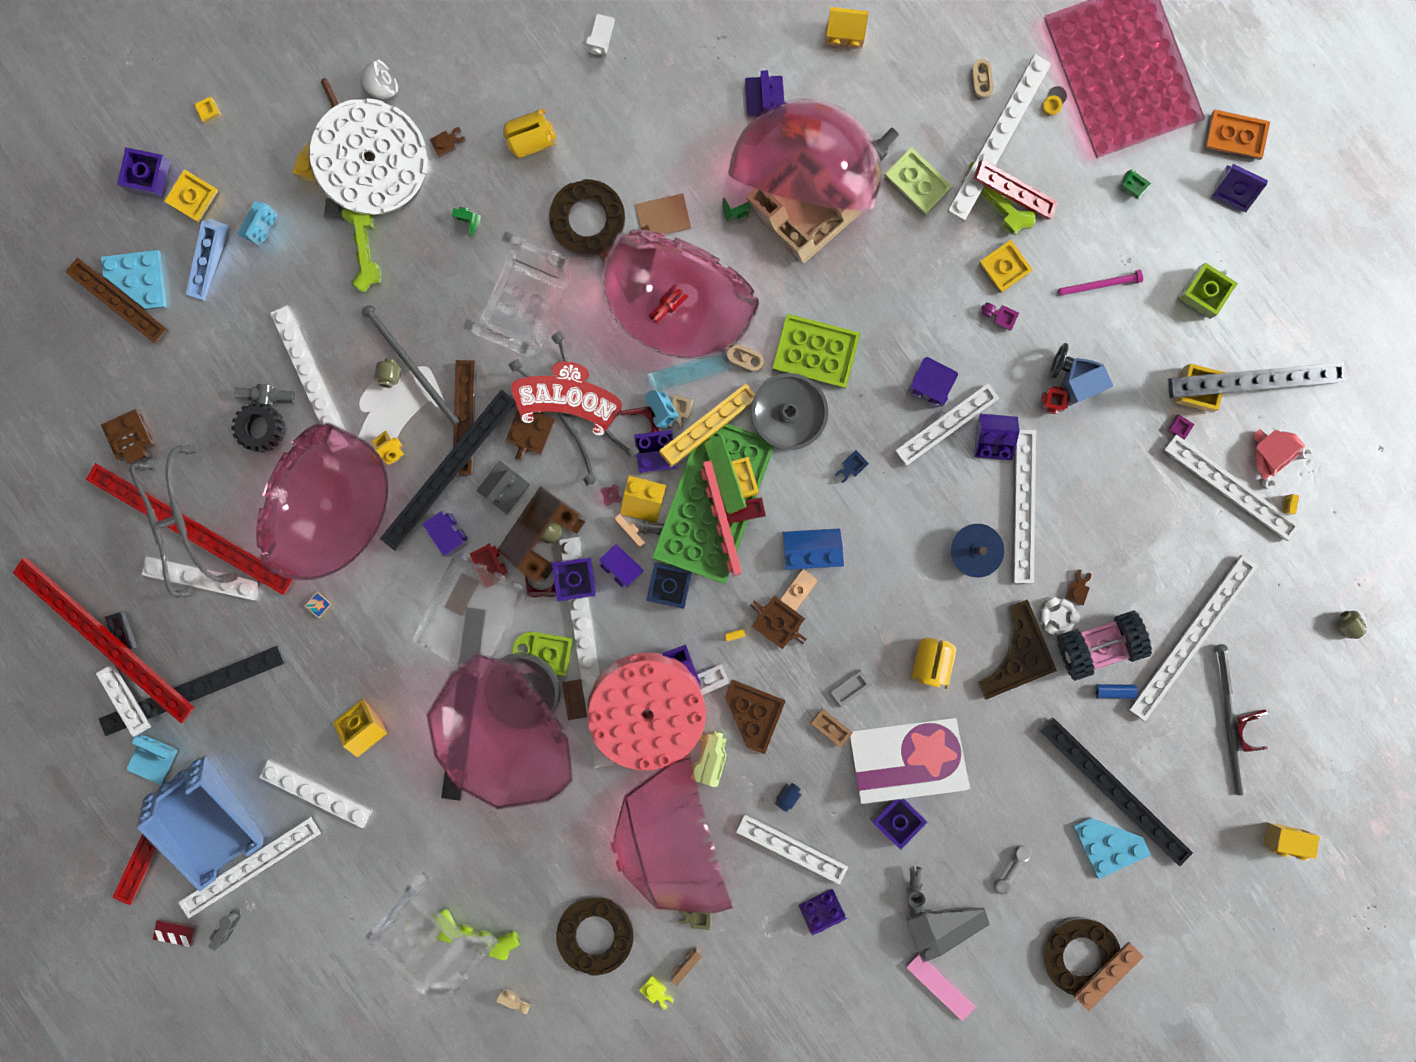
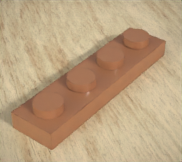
[1073,941,1144,1011]

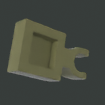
[678,907,713,930]

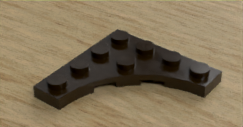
[977,599,1057,700]

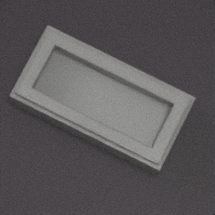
[829,670,872,708]

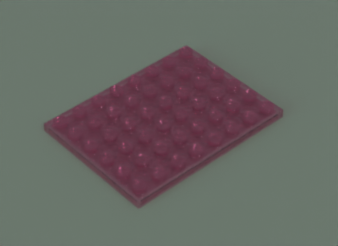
[1044,0,1205,159]

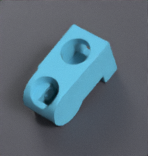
[645,390,679,428]

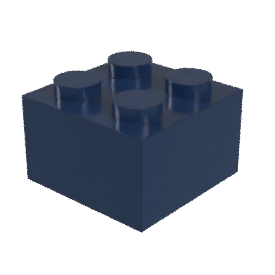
[646,563,692,609]

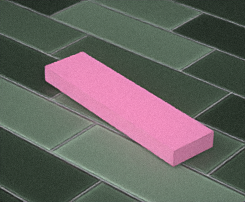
[906,953,976,1021]

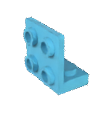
[237,200,277,246]
[127,734,178,785]

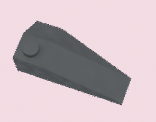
[907,907,990,962]

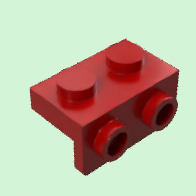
[469,543,508,588]

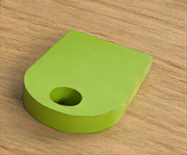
[512,631,573,676]

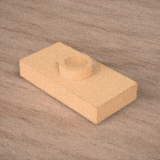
[615,514,646,548]
[780,569,818,611]

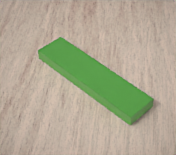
[704,435,747,514]

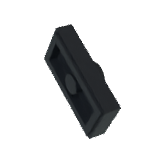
[105,611,137,649]

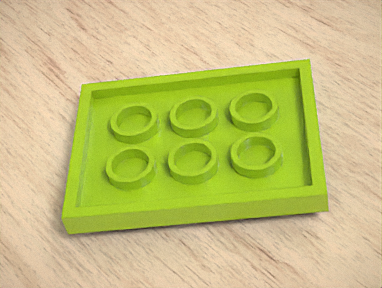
[772,313,861,389]

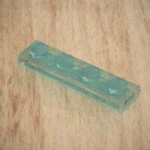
[652,351,730,391]

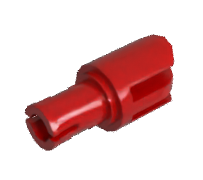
[648,284,688,324]

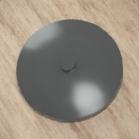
[751,373,828,450]
[484,652,561,729]

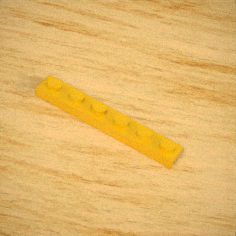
[659,384,756,467]

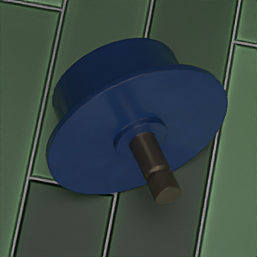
[951,524,1004,578]

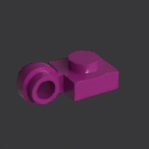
[981,302,1019,331]

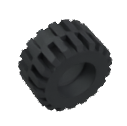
[231,403,286,453]

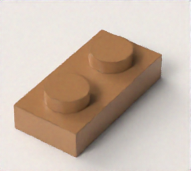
[811,708,853,748]
[671,947,702,986]

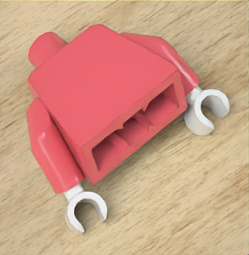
[1253,429,1312,489]

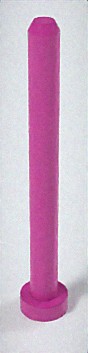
[1058,269,1143,296]

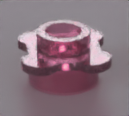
[601,484,622,506]

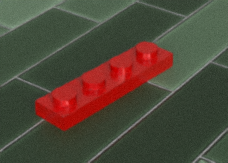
[112,833,158,906]

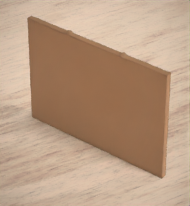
[635,193,691,237]

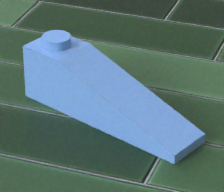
[186,219,229,301]

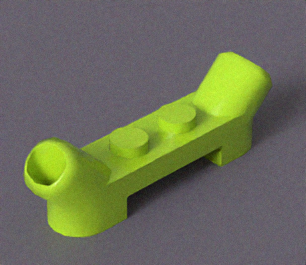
[962,161,1035,235]
[341,208,381,292]
[433,909,520,960]

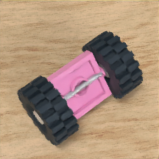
[1057,610,1152,681]

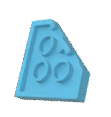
[101,250,166,310]
[1073,817,1151,879]

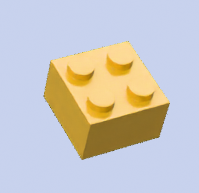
[1174,363,1226,413]
[1264,822,1320,861]

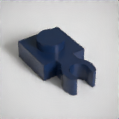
[835,450,869,483]

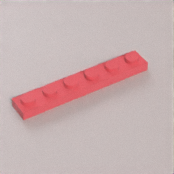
[700,461,742,577]

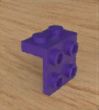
[908,357,958,407]

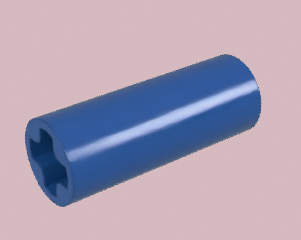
[1095,684,1137,699]

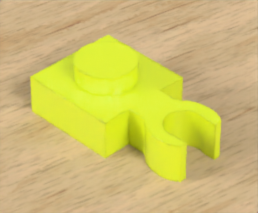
[639,974,673,1010]

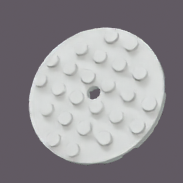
[310,98,427,215]

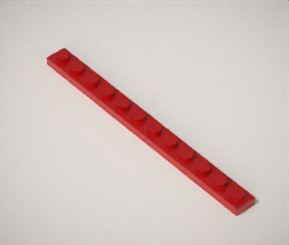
[85,463,295,595]
[13,558,195,723]

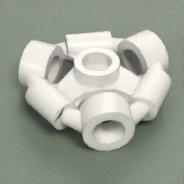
[1040,597,1080,636]

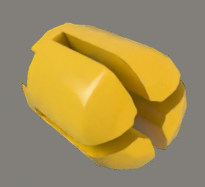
[503,108,557,158]
[910,637,956,689]

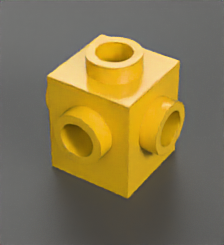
[370,430,404,466]

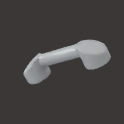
[994,845,1031,894]

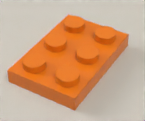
[1205,109,1270,160]

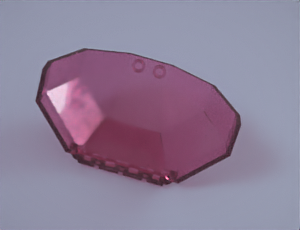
[426,653,573,809]
[611,754,733,913]

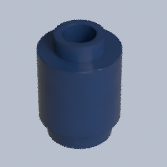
[775,783,802,812]

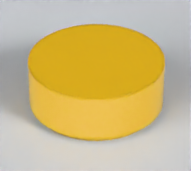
[1042,95,1062,116]

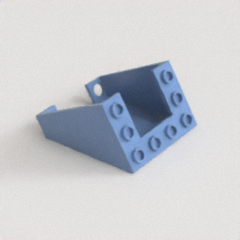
[137,756,264,891]

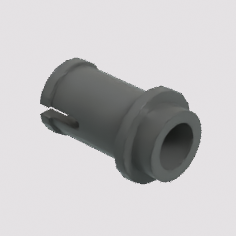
[640,520,664,535]

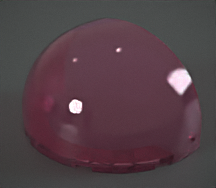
[728,98,881,210]
[602,230,759,359]
[256,422,388,580]

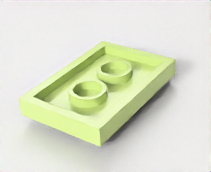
[884,147,953,215]

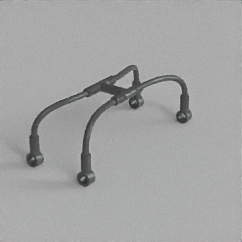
[508,331,639,486]
[129,444,238,598]

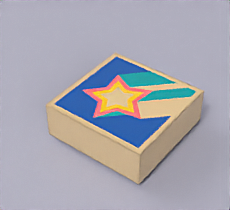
[305,591,333,619]

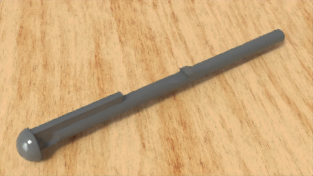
[362,305,460,426]
[1214,644,1245,796]

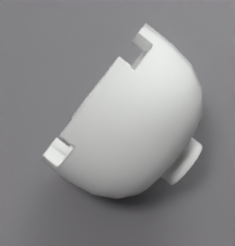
[361,60,398,100]

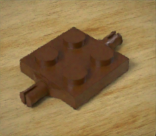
[505,409,555,461]
[750,596,807,649]

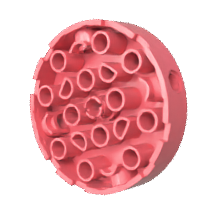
[588,653,706,770]

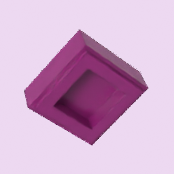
[1166,414,1195,440]

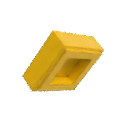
[194,96,221,123]
[1282,494,1299,515]
[725,629,745,641]

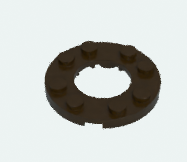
[549,179,626,256]
[556,896,634,975]
[1043,917,1121,995]

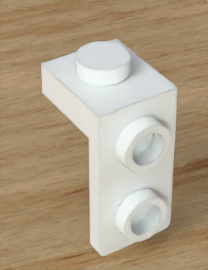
[586,14,615,56]

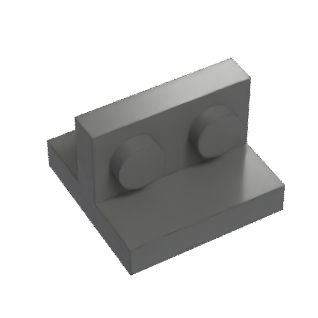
[476,460,530,514]

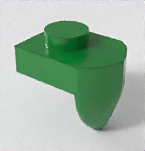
[1121,169,1151,200]
[722,198,752,222]
[452,207,481,237]

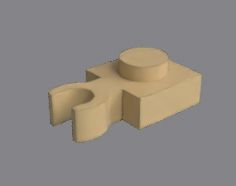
[669,394,694,430]
[496,990,531,1014]

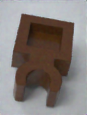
[429,127,466,158]
[1064,569,1091,605]

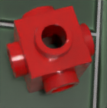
[1040,386,1070,415]

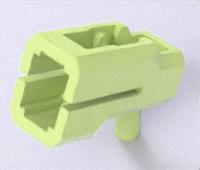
[689,731,727,787]

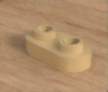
[971,59,994,99]
[727,344,764,372]

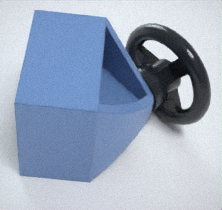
[1050,343,1114,406]

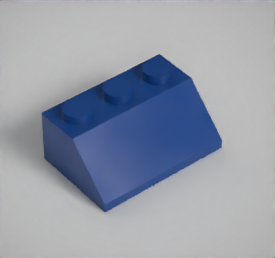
[783,528,844,570]

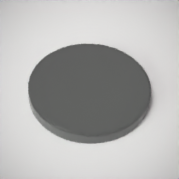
[1048,86,1067,104]

